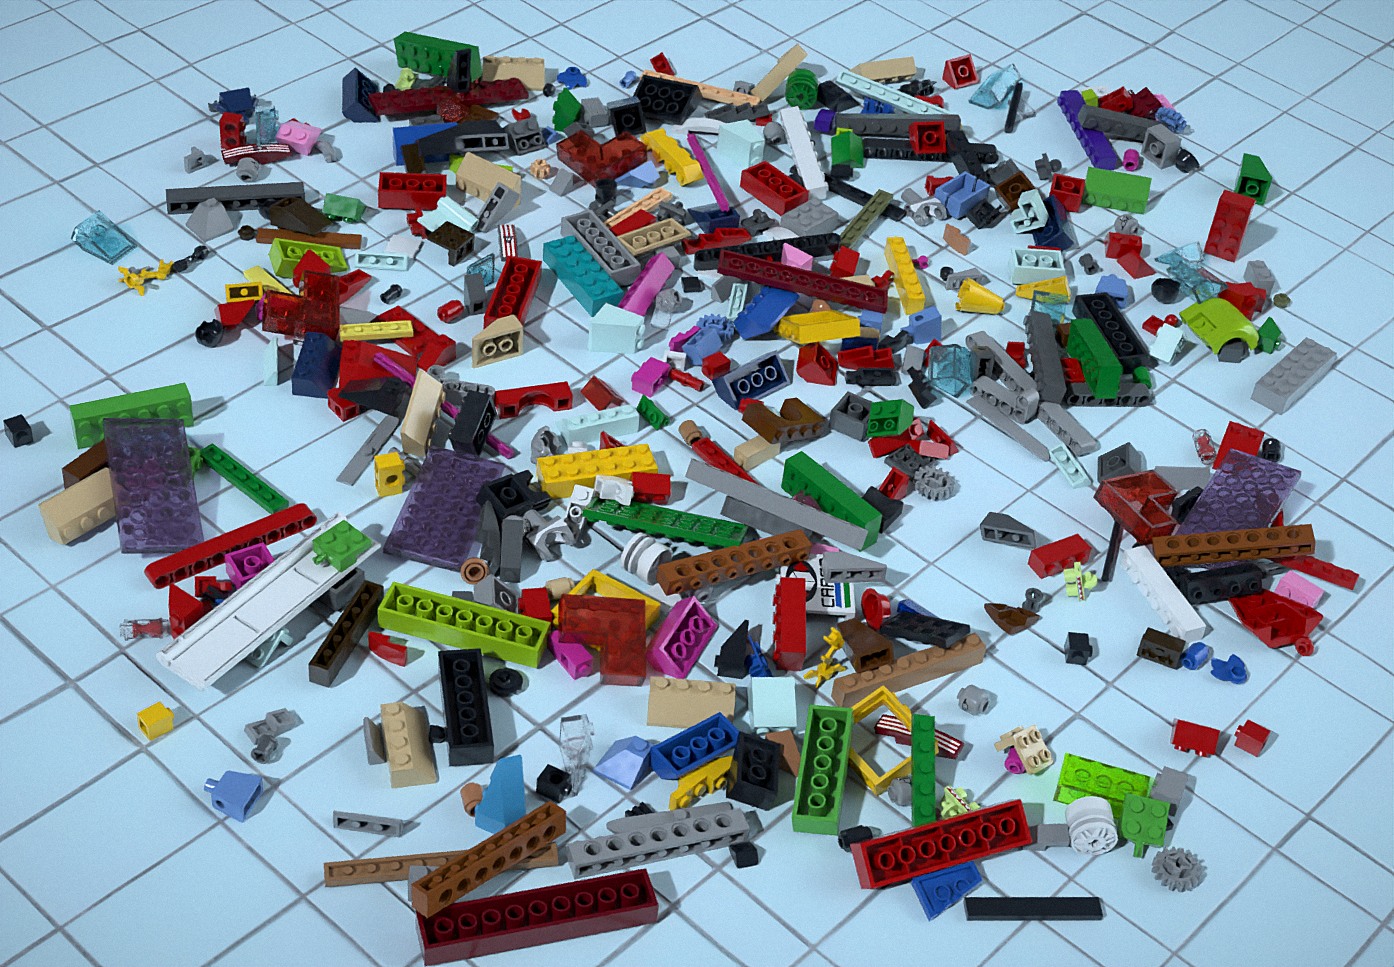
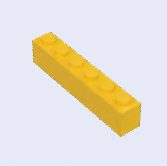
[884,236,925,315]

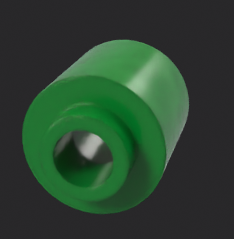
[1132,367,1152,389]

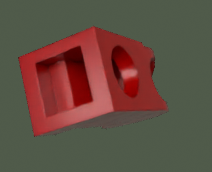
[924,175,954,196]
[327,388,359,422]

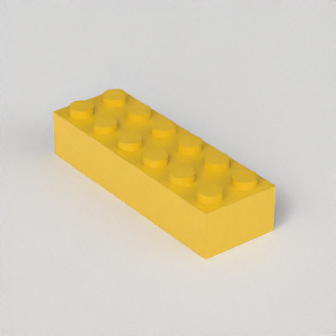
[536,444,658,500]

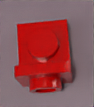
[1005,341,1026,369]

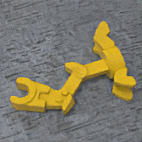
[118,259,173,296]
[803,627,846,689]

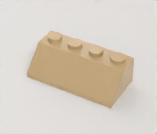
[483,55,545,91]
[848,56,917,83]
[456,152,521,212]
[616,218,691,258]
[400,370,446,457]
[38,467,130,545]
[647,676,736,729]
[380,702,436,789]

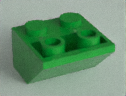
[552,88,581,132]
[867,399,914,438]

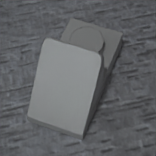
[549,168,584,197]

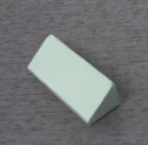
[354,251,408,271]
[264,336,278,386]
[1048,442,1092,489]

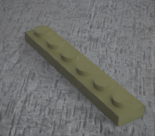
[840,189,894,249]

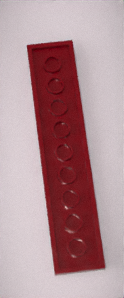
[369,78,529,116]
[717,249,888,314]

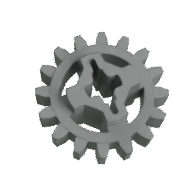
[913,466,955,500]
[1151,846,1202,892]

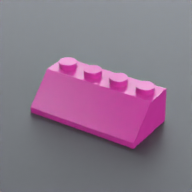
[642,596,718,679]

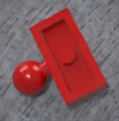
[1142,314,1178,337]

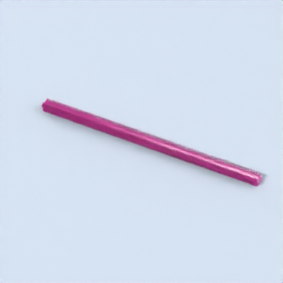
[687,133,729,211]
[374,352,514,459]

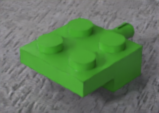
[312,520,372,572]
[1117,793,1170,858]

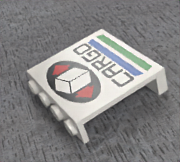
[775,554,855,621]

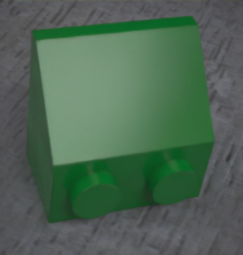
[322,193,367,223]

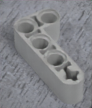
[427,365,495,406]
[969,376,1039,424]

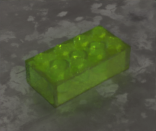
[1053,752,1151,819]

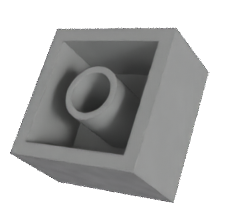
[1141,124,1182,170]

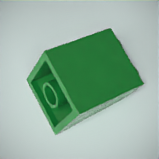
[1234,153,1272,206]

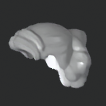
[530,426,561,464]

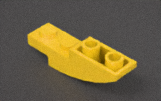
[669,756,733,810]

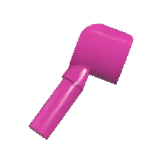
[911,255,928,269]

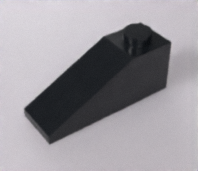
[447,48,471,94]
[714,620,749,679]

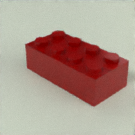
[740,160,809,216]
[378,172,447,210]
[1203,189,1256,263]
[772,577,806,671]

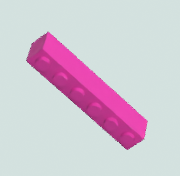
[617,252,675,317]

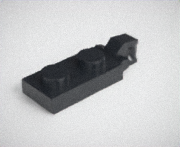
[845,368,896,385]

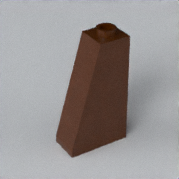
[837,618,894,673]

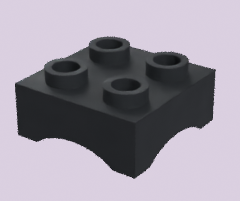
[862,486,904,534]

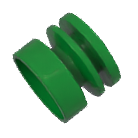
[785,69,818,110]

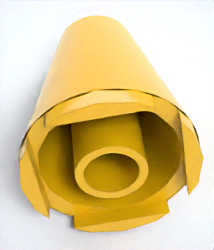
[955,277,1005,314]

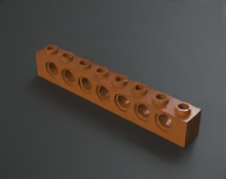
[1152,524,1316,567]
[656,529,812,596]
[411,801,566,918]

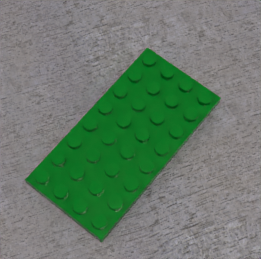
[582,496,749,548]

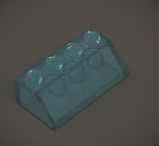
[968,63,1022,110]
[1166,261,1228,304]

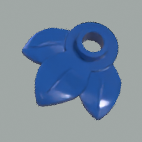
[557,67,587,90]
[1210,654,1247,684]

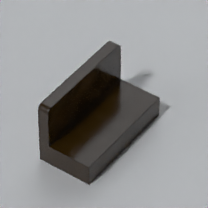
[400,140,426,174]

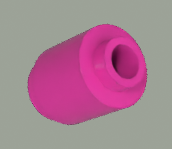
[1123,149,1139,171]
[1004,745,1025,774]

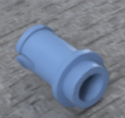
[619,71,637,88]

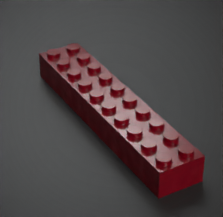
[415,868,659,967]

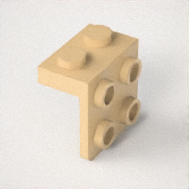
[994,724,1053,775]

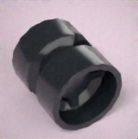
[595,178,617,208]

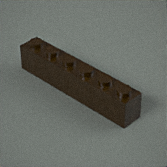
[308,580,384,688]

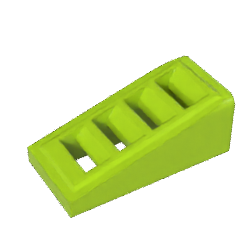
[1081,89,1098,107]

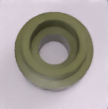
[1273,293,1290,308]

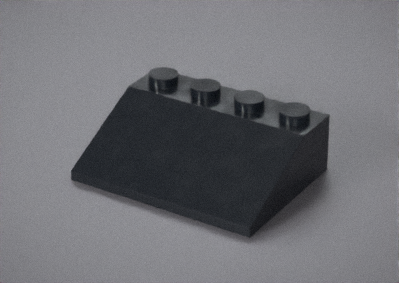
[632,74,703,125]

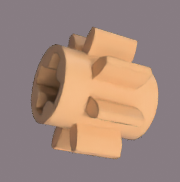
[530,159,550,179]

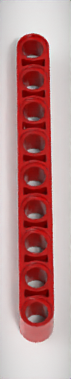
[144,503,317,589]

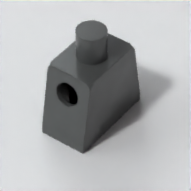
[968,346,995,383]

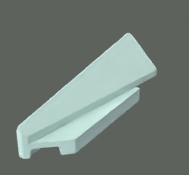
[726,279,761,331]

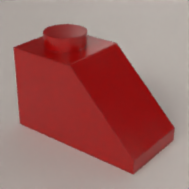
[417,334,456,372]

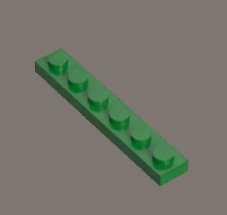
[200,443,289,515]
[911,714,936,827]

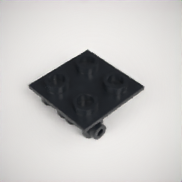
[897,79,937,97]

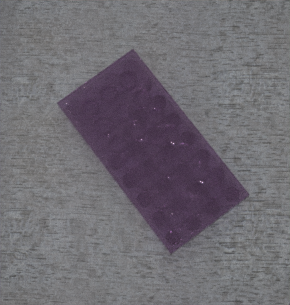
[102,418,204,554]
[383,445,505,573]
[1175,448,1302,570]

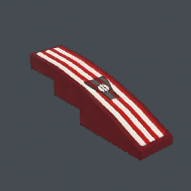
[221,143,293,165]
[874,714,964,760]

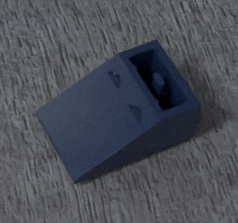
[687,203,740,234]

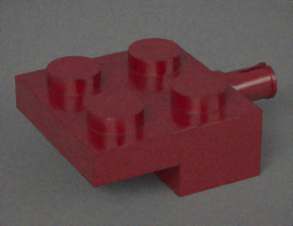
[1126,87,1162,118]

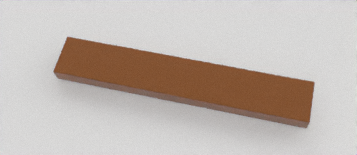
[256,228,362,250]

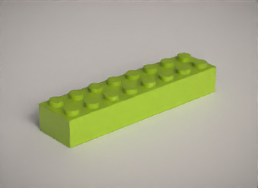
[378,581,551,669]

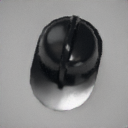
[1175,147,1200,172]

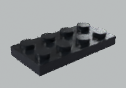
[880,611,970,648]

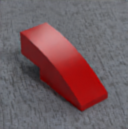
[837,345,895,370]

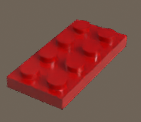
[371,305,439,359]

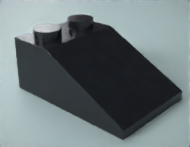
[338,377,407,416]
[726,731,780,811]

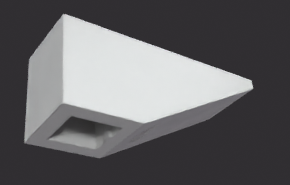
[563,484,596,543]

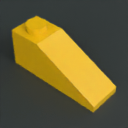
[1015,276,1071,304]

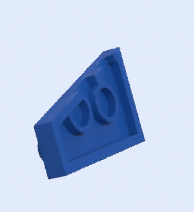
[911,861,983,922]

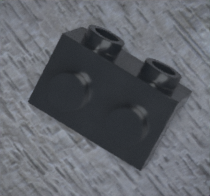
[965,198,1003,229]
[907,366,937,409]
[1170,486,1209,527]

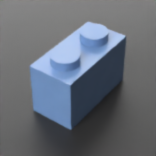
[682,327,723,366]

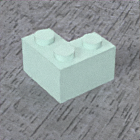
[1009,189,1049,234]
[1149,323,1187,366]

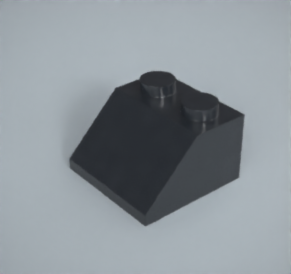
[817,80,859,113]

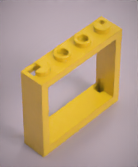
[773,310,860,344]
[551,569,661,661]
[848,685,939,796]

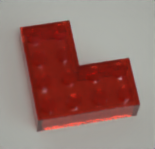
[556,130,648,189]
[262,270,340,342]
[1093,469,1178,546]
[558,594,647,687]

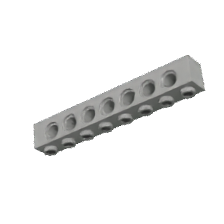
[567,808,750,880]

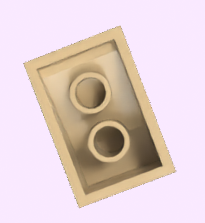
[472,315,523,369]

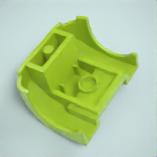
[1179,298,1260,355]

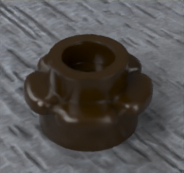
[238,225,255,241]

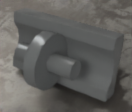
[1035,153,1062,182]
[589,200,618,222]
[657,201,688,226]
[741,209,775,237]

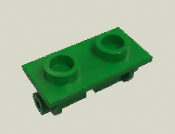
[636,394,670,431]

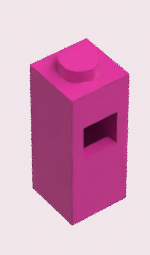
[547,626,593,680]

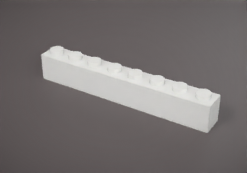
[780,106,828,201]

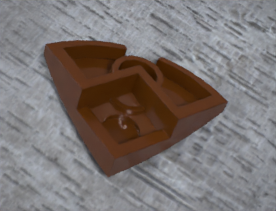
[984,603,1040,635]

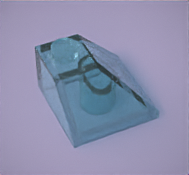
[1154,241,1205,269]
[466,253,495,287]
[1031,290,1068,329]

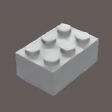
[780,198,839,237]

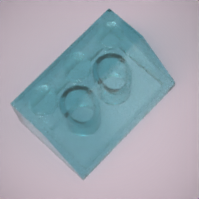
[928,344,971,398]

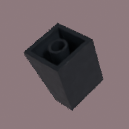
[606,96,647,140]

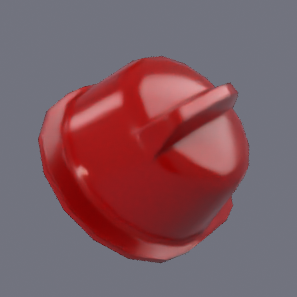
[861,588,891,632]

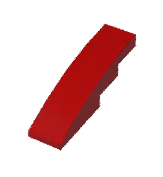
[681,228,752,254]
[308,269,372,316]

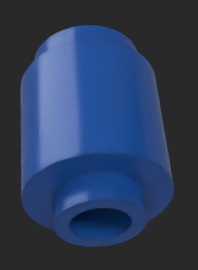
[1180,642,1209,670]

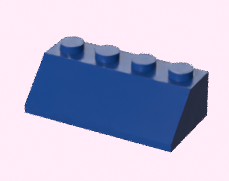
[393,122,461,166]
[733,285,800,340]
[649,712,740,779]

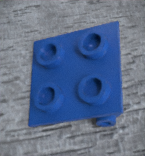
[861,98,895,114]
[744,635,773,678]

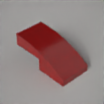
[368,631,407,667]

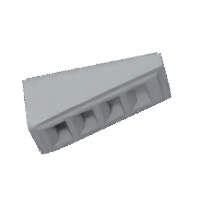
[945,268,982,290]

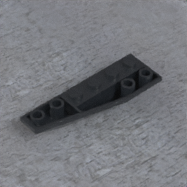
[417,120,509,156]

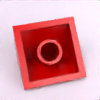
[942,54,979,89]

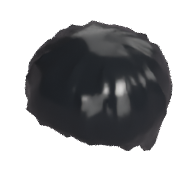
[1151,278,1180,303]

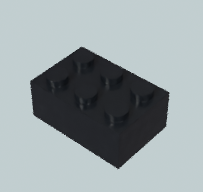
[448,390,497,462]

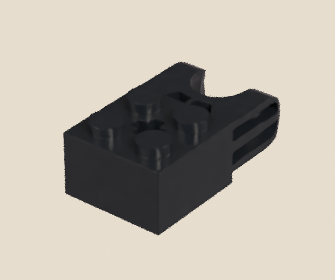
[475,470,552,528]

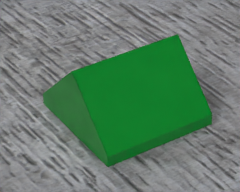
[831,131,863,168]

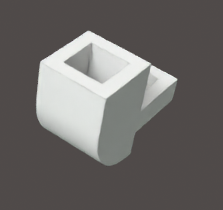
[594,475,634,505]

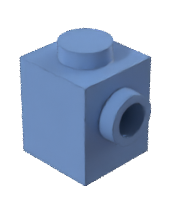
[858,309,883,332]

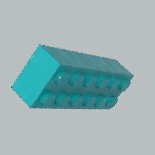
[543,235,624,317]

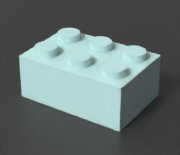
[1008,247,1065,285]

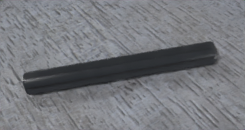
[1004,82,1023,133]

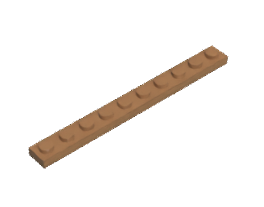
[324,842,559,887]

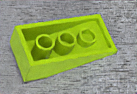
[268,238,348,278]

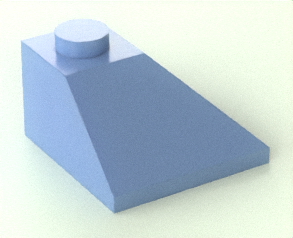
[614,160,660,188]
[593,736,655,790]

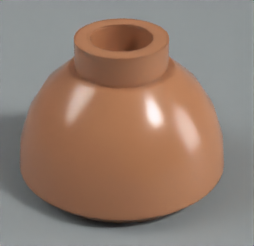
[810,297,832,313]
[460,557,489,585]

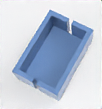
[934,171,990,219]

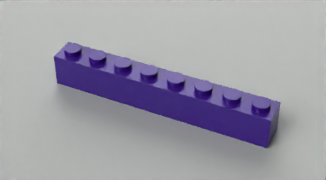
[1057,90,1117,171]

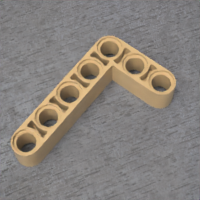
[750,43,808,103]

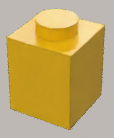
[137,701,174,741]

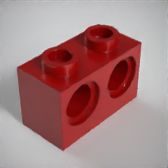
[219,112,247,149]
[1060,358,1085,385]

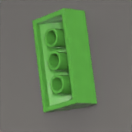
[1081,167,1152,215]

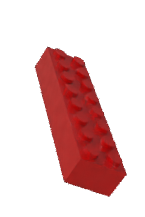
[850,799,1033,889]

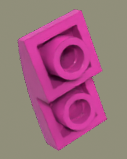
[669,325,700,353]

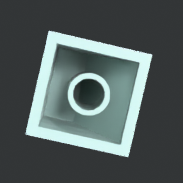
[716,119,765,169]
[588,303,645,355]
[746,677,797,736]

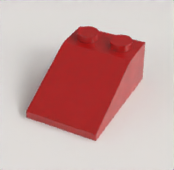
[1212,421,1265,481]

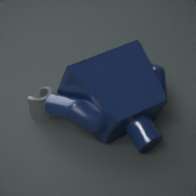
[208,87,259,125]

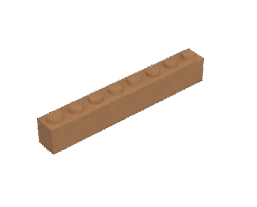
[831,633,986,708]

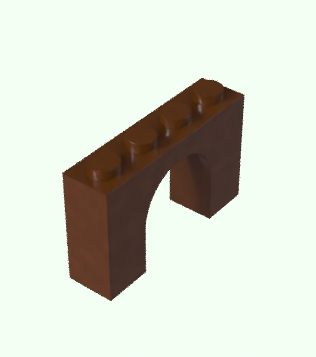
[741,397,826,444]

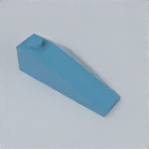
[475,754,526,834]

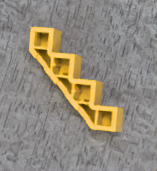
[640,128,704,186]

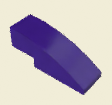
[813,109,839,133]

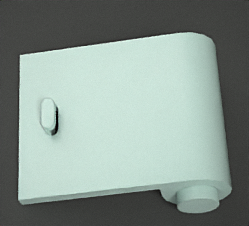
[417,196,479,233]

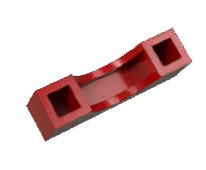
[495,381,573,419]

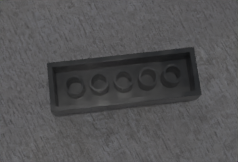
[1072,292,1149,375]
[438,648,494,766]

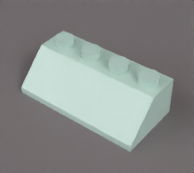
[555,404,639,446]

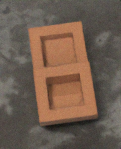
[943,223,971,256]

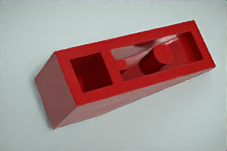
[868,417,924,458]

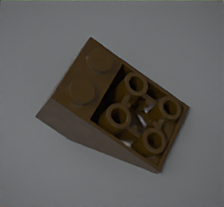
[270,196,333,236]

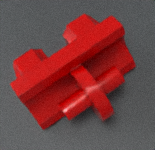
[407,207,427,239]

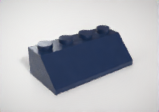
[342,67,379,123]
[1031,194,1075,252]
[291,332,342,399]
[711,350,791,410]

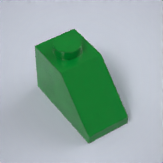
[1256,317,1282,354]

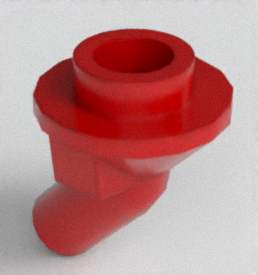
[1295,636,1314,657]

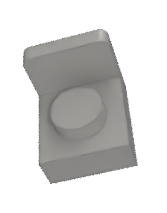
[733,81,755,94]
[184,146,205,174]

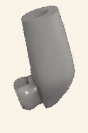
[315,141,336,163]

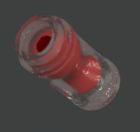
[1192,429,1217,465]
[120,617,169,641]

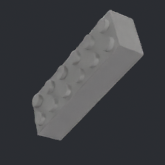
[561,210,641,287]
[1251,337,1337,415]

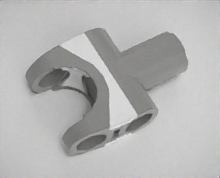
[901,188,946,226]
[523,510,576,561]

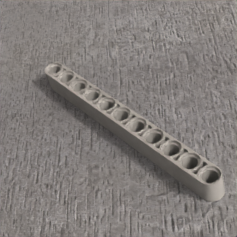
[965,331,1096,456]
[685,458,868,550]

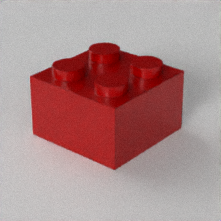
[1049,173,1085,213]

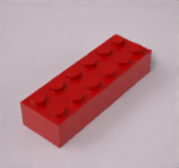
[483,255,542,330]

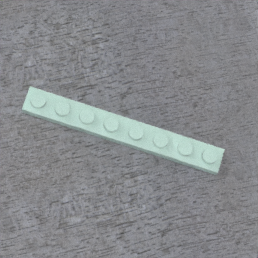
[835,68,955,114]

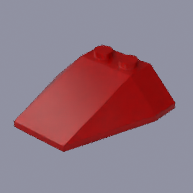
[339,340,417,389]
[1227,588,1323,648]

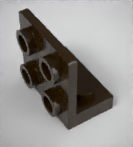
[427,221,475,267]
[1136,627,1186,669]

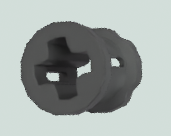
[1079,253,1099,275]
[1022,588,1043,613]
[251,734,279,764]

